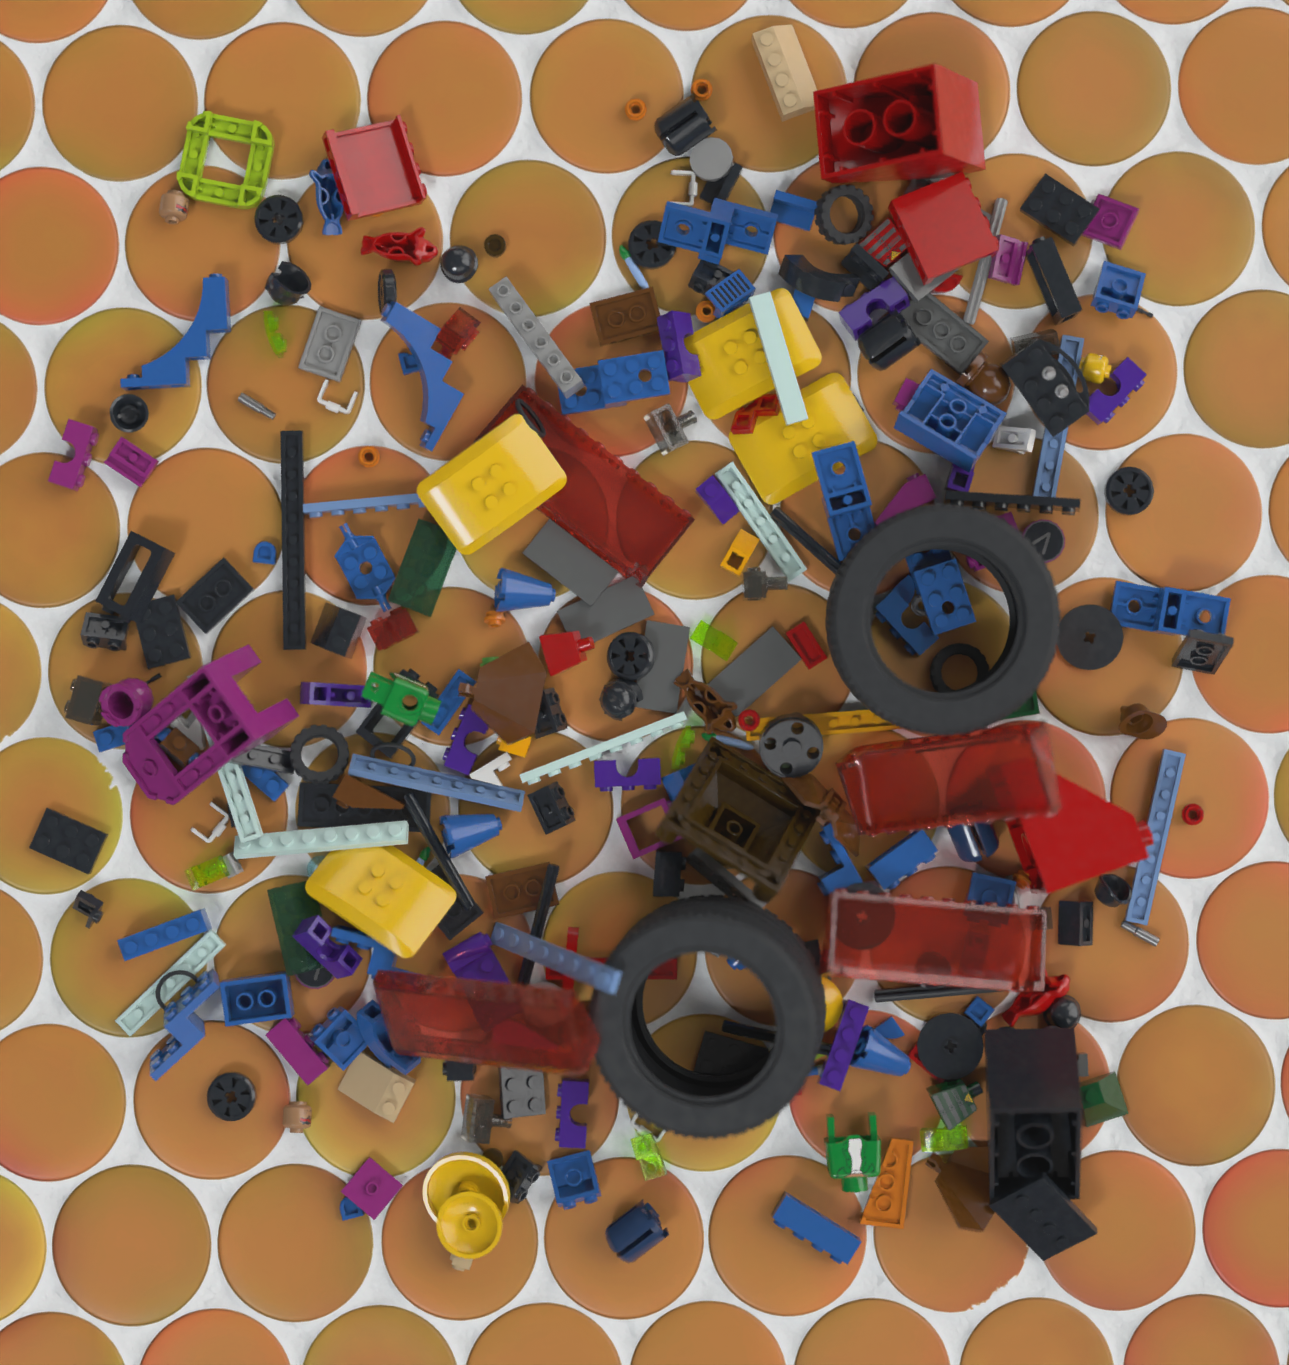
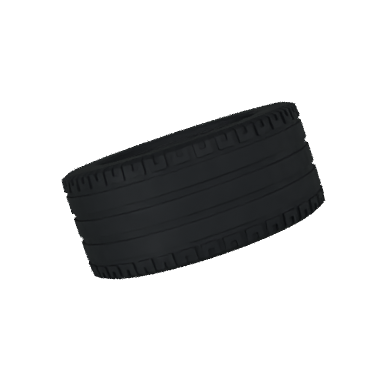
[825,504,1061,735]
[588,894,826,1139]

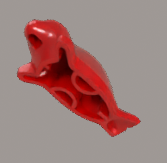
[361,227,438,266]
[1002,968,1070,1027]

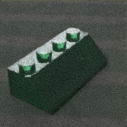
[388,518,457,617]
[267,881,325,976]

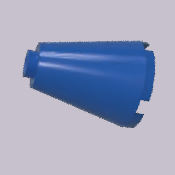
[494,568,556,612]
[439,814,502,859]
[850,1025,911,1077]

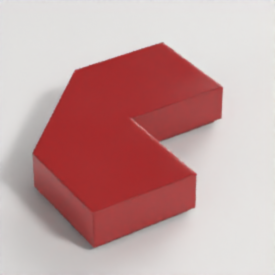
[730,394,780,434]

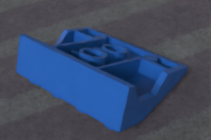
[894,369,1007,473]

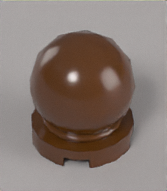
[955,351,1011,406]

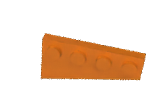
[859,1137,914,1229]

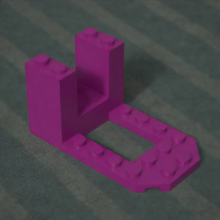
[122,644,299,805]

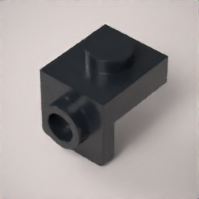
[73,890,104,929]

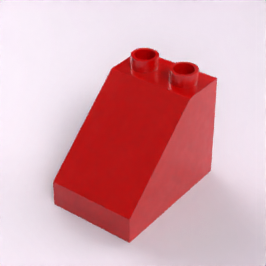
[813,63,986,183]
[986,757,1154,894]

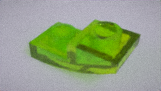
[264,311,287,358]
[671,725,695,769]
[920,1125,969,1152]
[630,1133,667,1181]

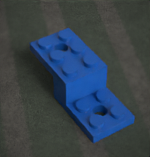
[658,198,778,258]
[558,350,670,416]
[811,441,875,561]
[905,550,976,636]
[1110,581,1231,636]
[817,822,863,907]
[331,924,437,994]
[150,968,220,1081]

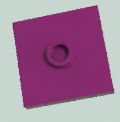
[1082,193,1139,250]
[341,1157,403,1220]

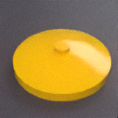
[423,1152,510,1226]

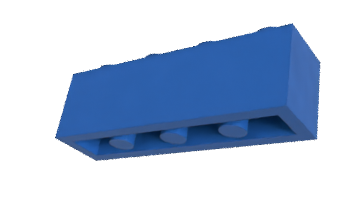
[117,908,212,961]
[771,1191,862,1265]

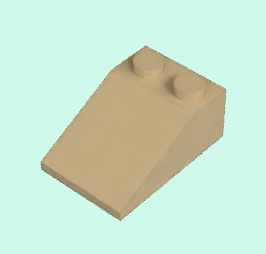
[338,1052,416,1123]

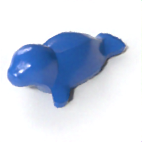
[309,158,344,235]

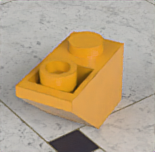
[720,529,760,578]
[496,736,532,758]

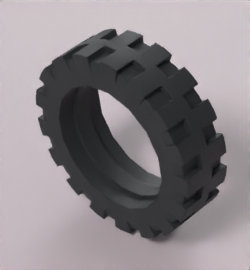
[814,185,874,245]
[930,643,989,692]
[290,724,349,785]

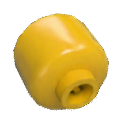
[1079,353,1112,384]

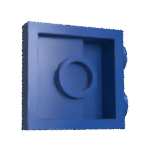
[1090,261,1146,319]
[962,872,1016,928]
[309,1006,368,1071]
[547,1150,602,1210]

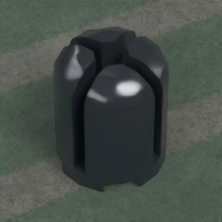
[654,94,717,156]
[858,308,922,371]

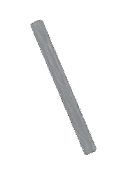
[963,198,1008,325]

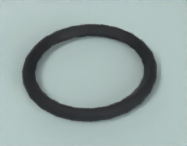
[515,399,546,438]
[370,742,416,767]
[155,970,197,1010]

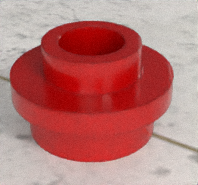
[738,709,760,731]
[1181,803,1204,825]

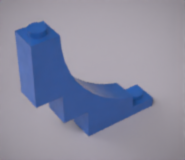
[120,273,231,391]
[380,301,464,451]

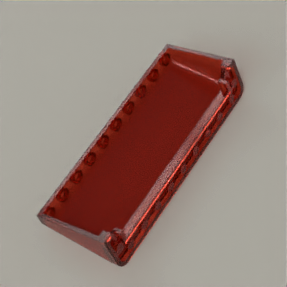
[473,384,695,588]
[835,720,1060,837]
[819,888,1047,993]
[373,970,601,1076]

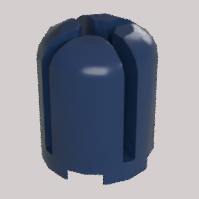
[942,800,999,862]
[605,1199,669,1263]

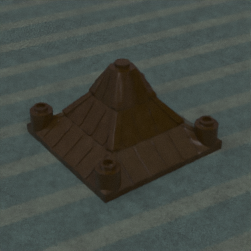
[656,736,821,903]

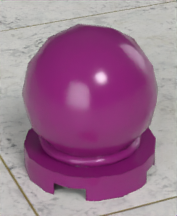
[99,678,154,727]

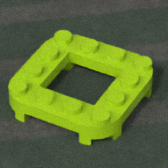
[177,111,275,209]

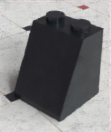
[310,602,367,659]

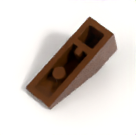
[333,773,405,809]

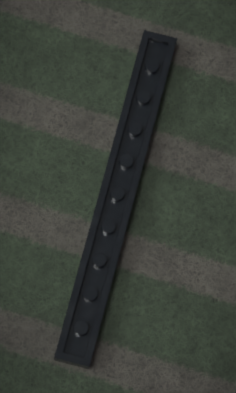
[280,431,306,650]

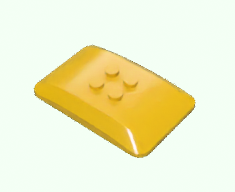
[684,288,822,420]
[728,373,877,505]
[417,414,567,555]
[305,845,456,959]

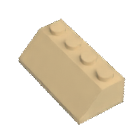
[751,25,817,122]

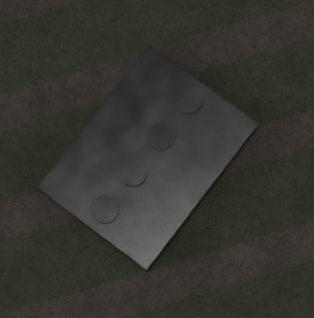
[989,1172,1097,1261]

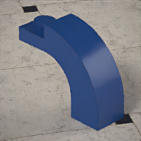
[357,999,421,1076]

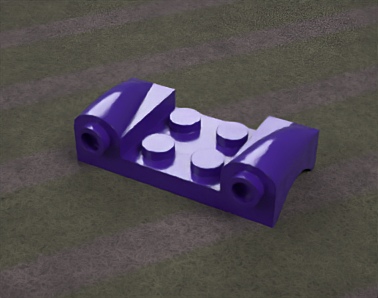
[442,931,525,1032]

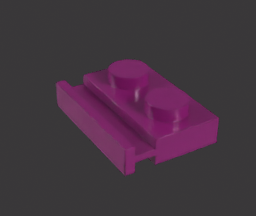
[988,234,1028,286]
[104,436,159,488]

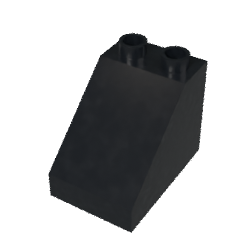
[985,1026,1082,1199]

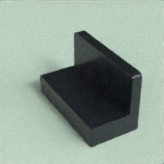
[700,163,743,205]
[1058,900,1093,946]

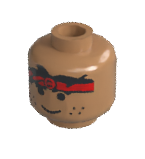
[159,190,189,224]
[282,1101,312,1133]

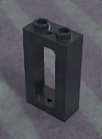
[1025,236,1083,326]
[95,531,175,624]
[356,668,440,758]

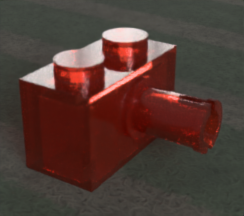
[435,307,481,360]
[367,606,420,652]

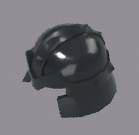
[265,261,311,305]
[599,678,643,721]

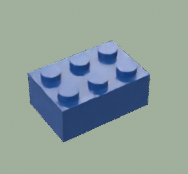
[865,828,938,890]
[220,971,295,1027]

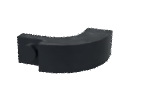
[778,255,860,302]

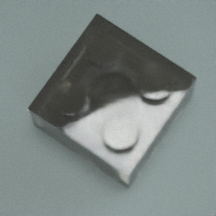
[64,675,113,725]

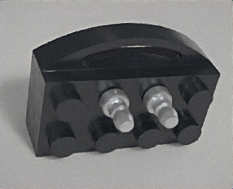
[1000,338,1089,437]

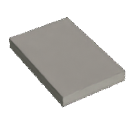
[298,306,361,383]

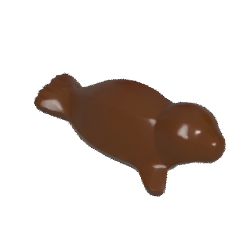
[673,669,738,734]

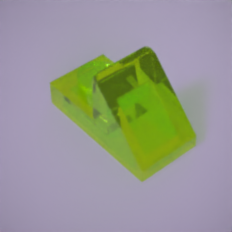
[690,620,738,662]
[185,855,230,891]

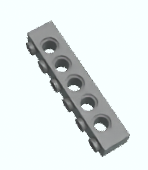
[489,276,584,399]

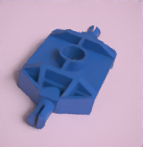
[334,523,396,613]

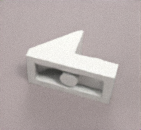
[992,426,1037,454]
[170,716,206,750]
[470,752,512,786]

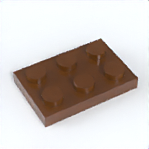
[589,287,660,347]
[485,862,559,919]

